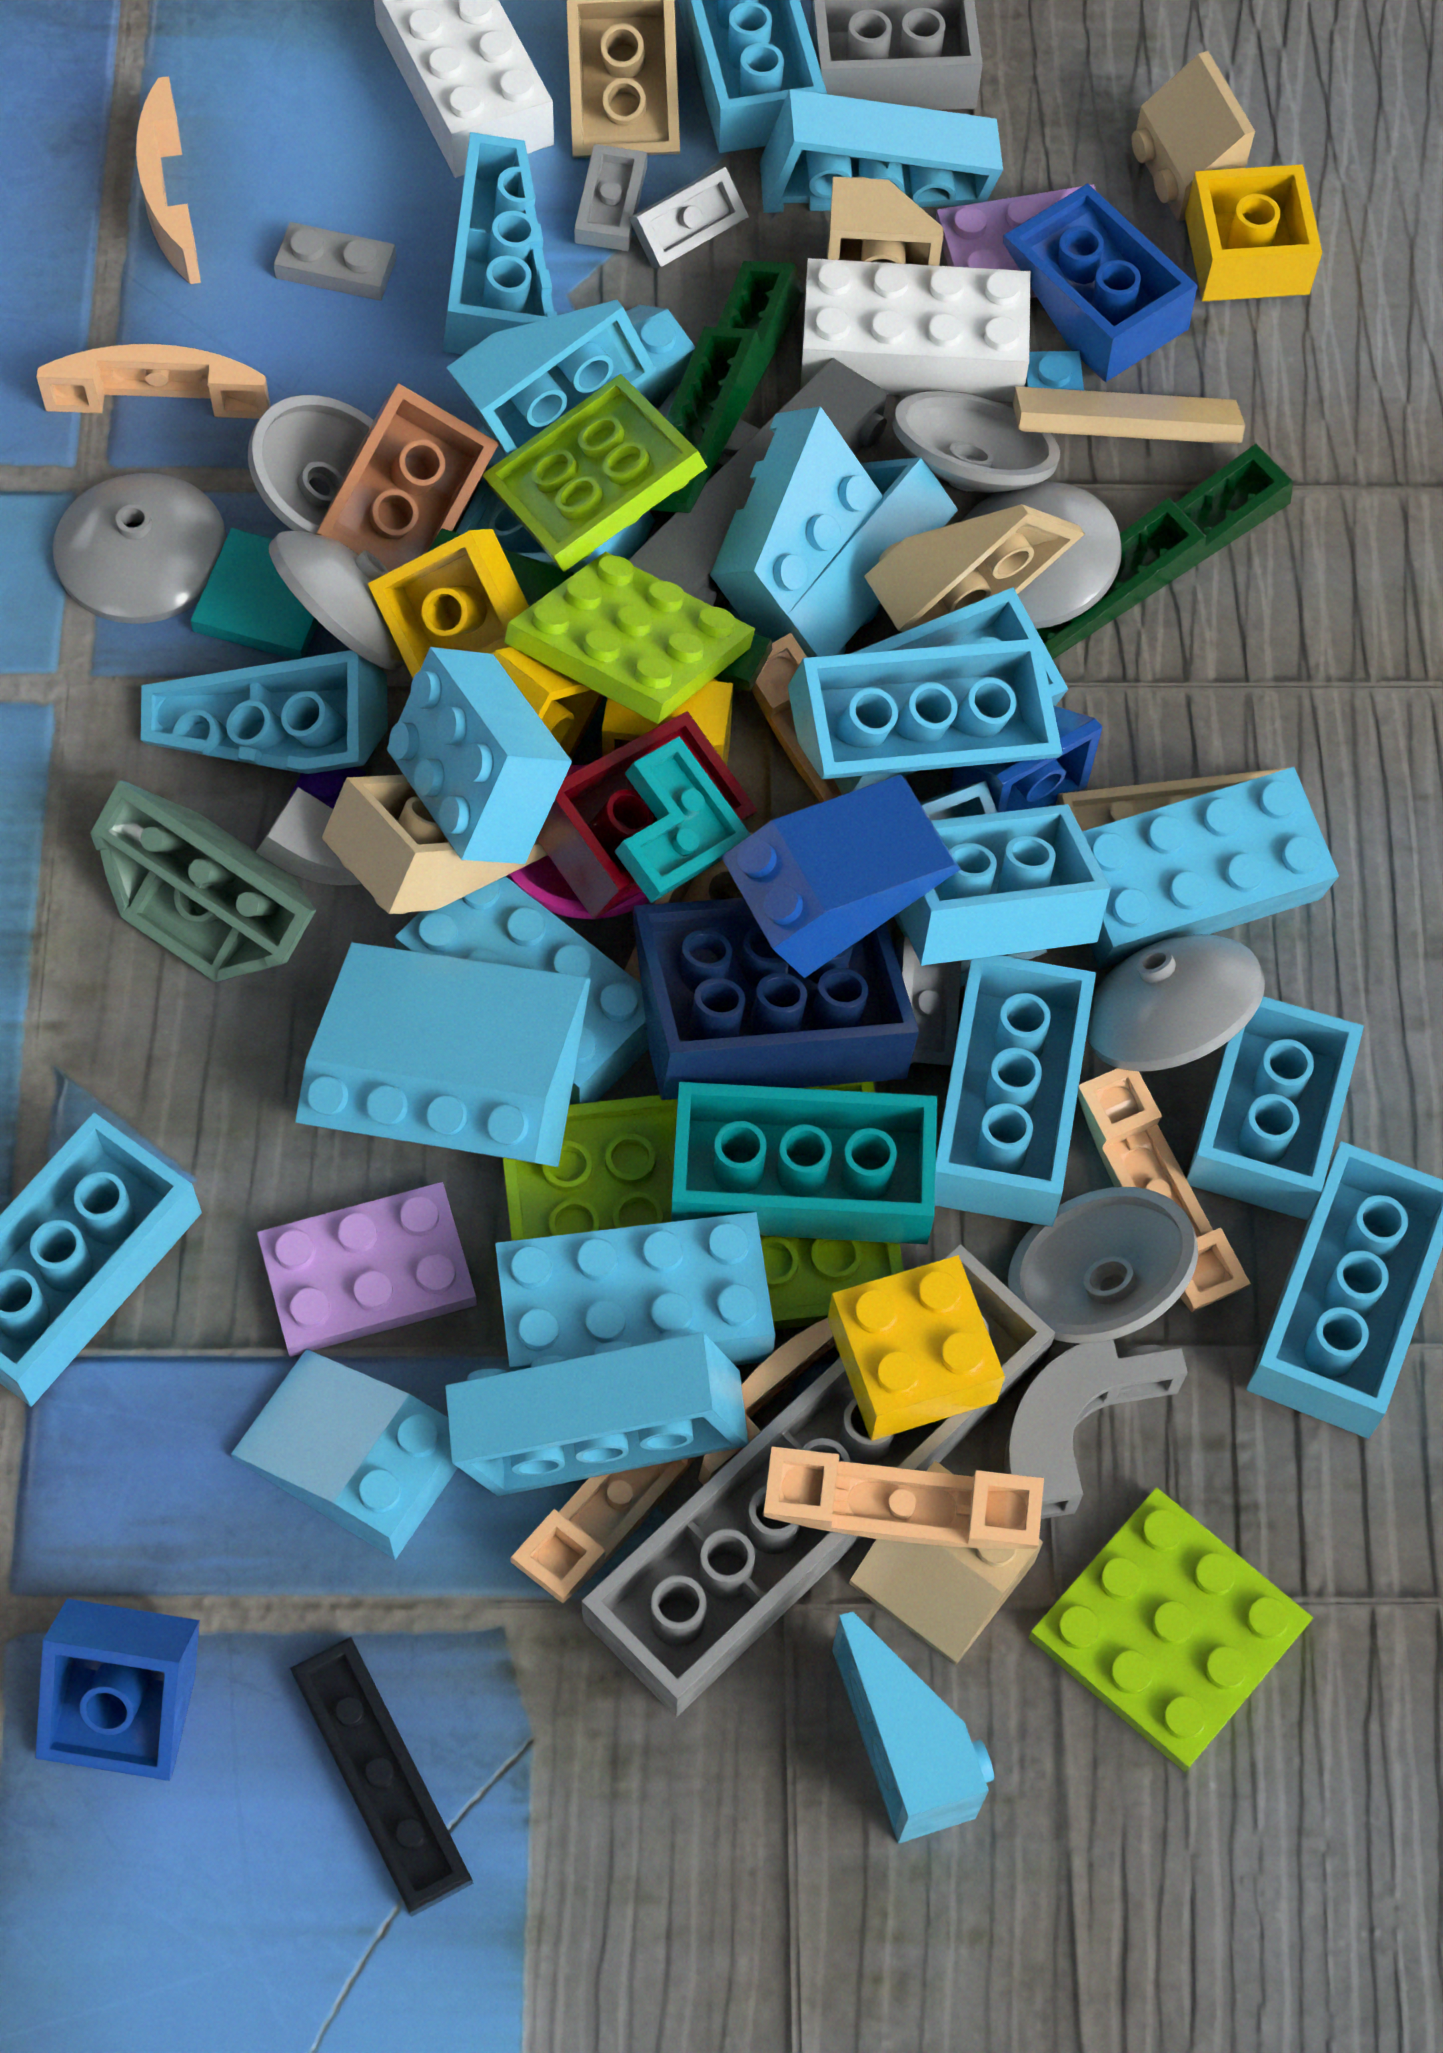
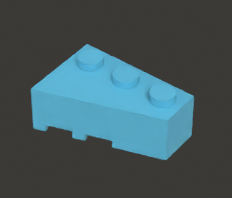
[710,406,883,619]

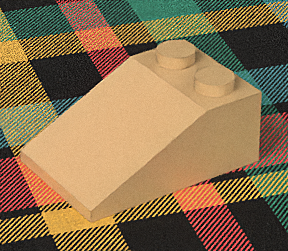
[566,0,680,159]
[864,504,1085,632]
[322,775,548,914]

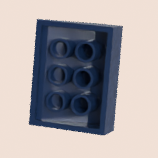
[632,898,919,1100]

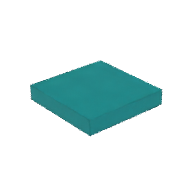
[190,528,319,660]

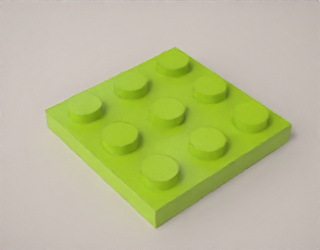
[482,374,707,572]
[504,551,755,724]
[1028,1487,1313,1773]

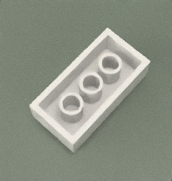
[374,0,554,178]
[800,258,1031,402]

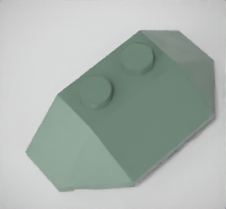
[90,781,316,982]

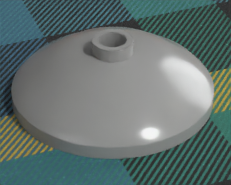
[892,391,1060,492]
[248,395,374,534]
[53,473,227,624]
[961,481,1121,629]
[269,531,405,670]
[1086,934,1265,1071]
[1008,1187,1198,1343]

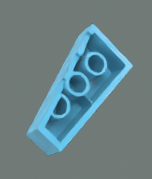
[760,89,1003,213]
[442,132,557,355]

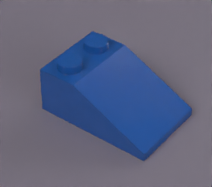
[1003,183,1198,383]
[721,774,961,978]

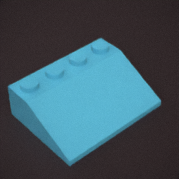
[295,942,591,1167]

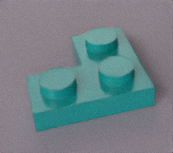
[614,736,751,903]

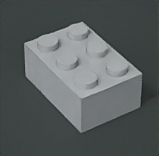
[809,0,982,110]

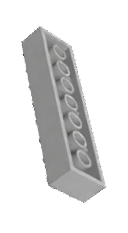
[582,1244,1056,1718]

